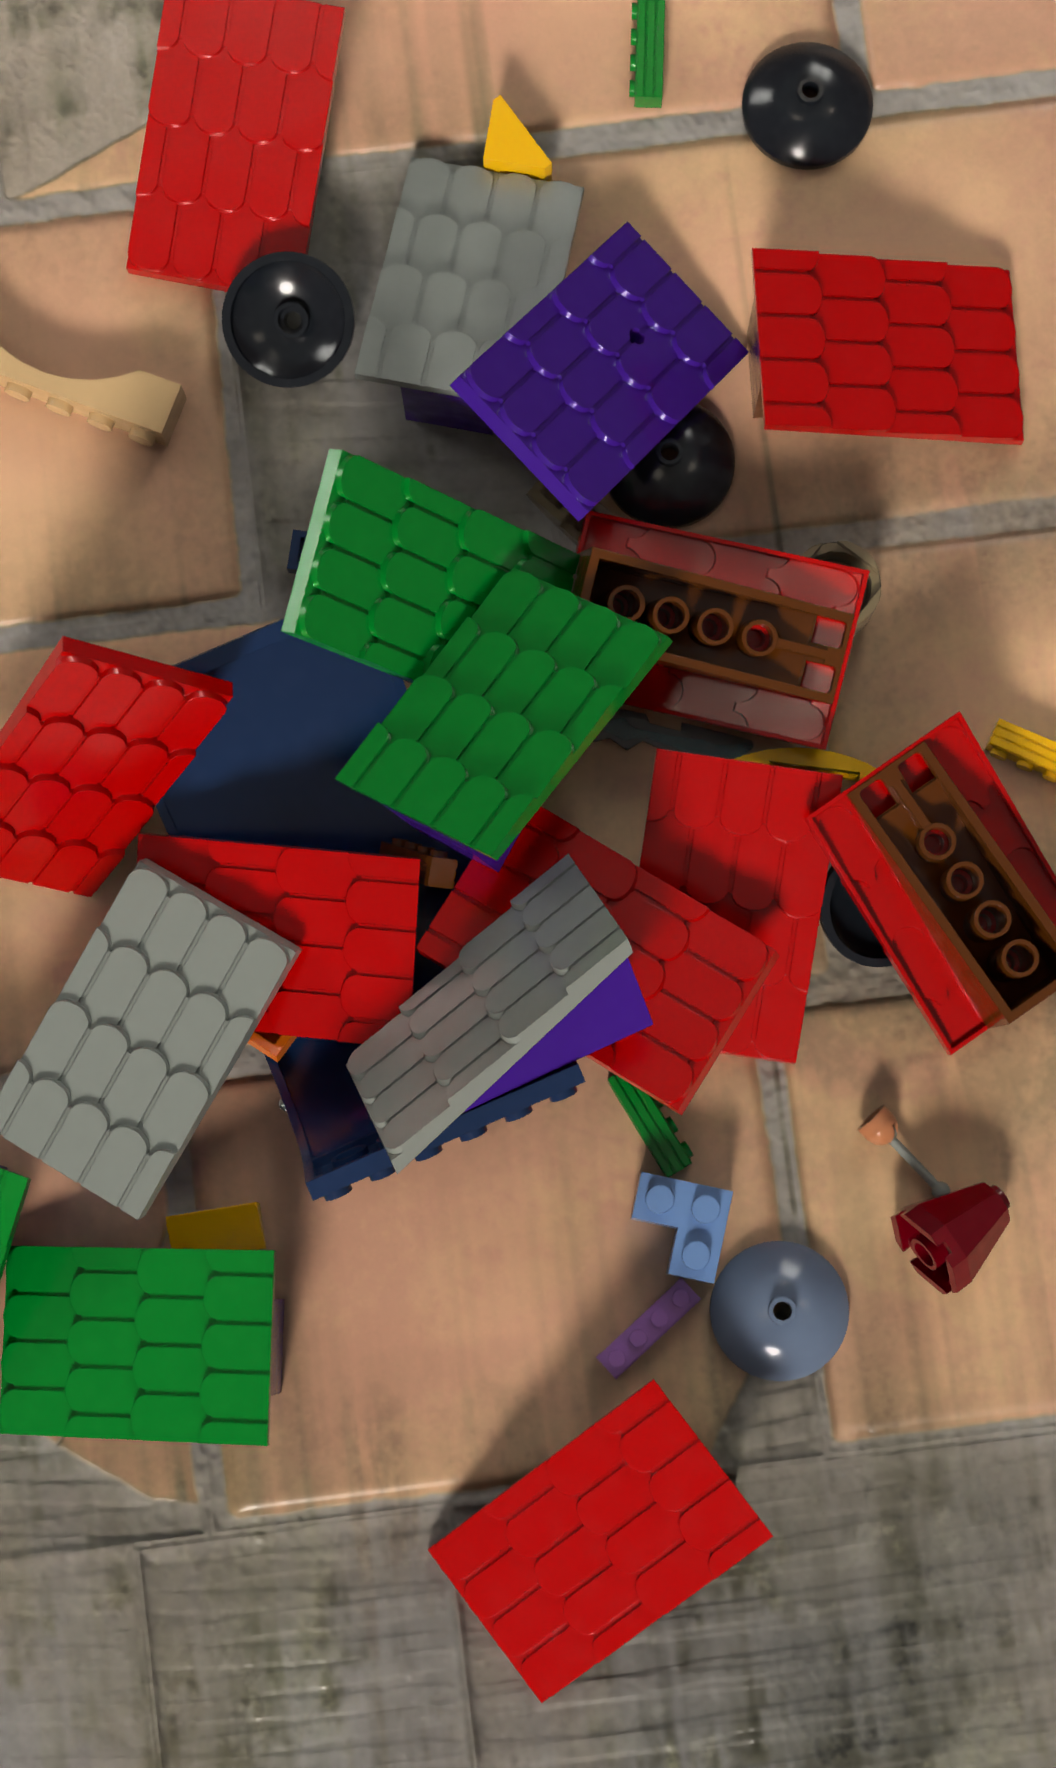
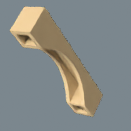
[0,346,187,447]

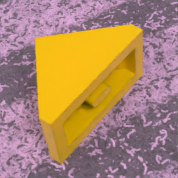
[483,95,552,181]

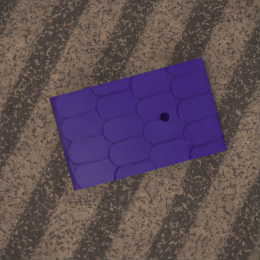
[450,221,749,522]

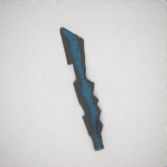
[593,709,754,759]

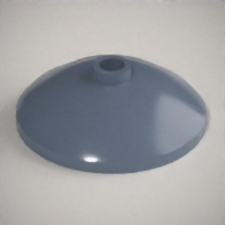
[710,1241,849,1381]

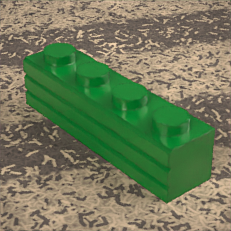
[629,0,665,108]
[607,1075,694,1177]

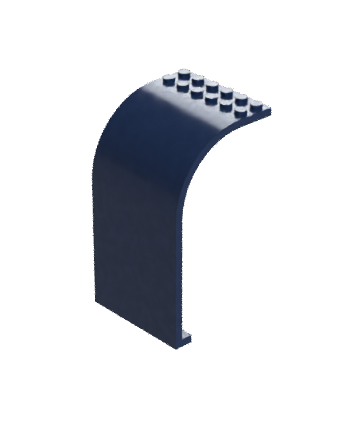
[156,618,586,1201]

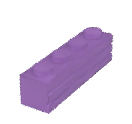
[596,1278,701,1379]

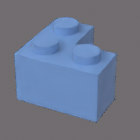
[630,1172,733,1284]

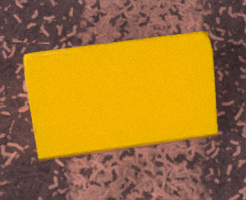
[165,1202,267,1250]

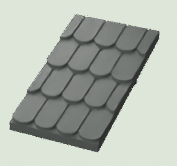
[354,157,584,435]
[346,854,653,1174]
[0,858,302,1220]

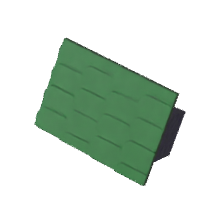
[281,449,580,683]
[335,568,673,872]
[0,1246,285,1446]

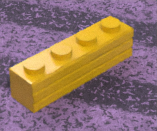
[985,718,1056,783]

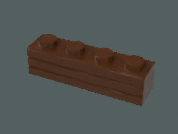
[379,838,458,889]

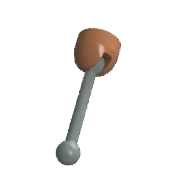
[857,1105,950,1197]

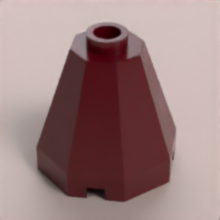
[891,1182,1010,1294]

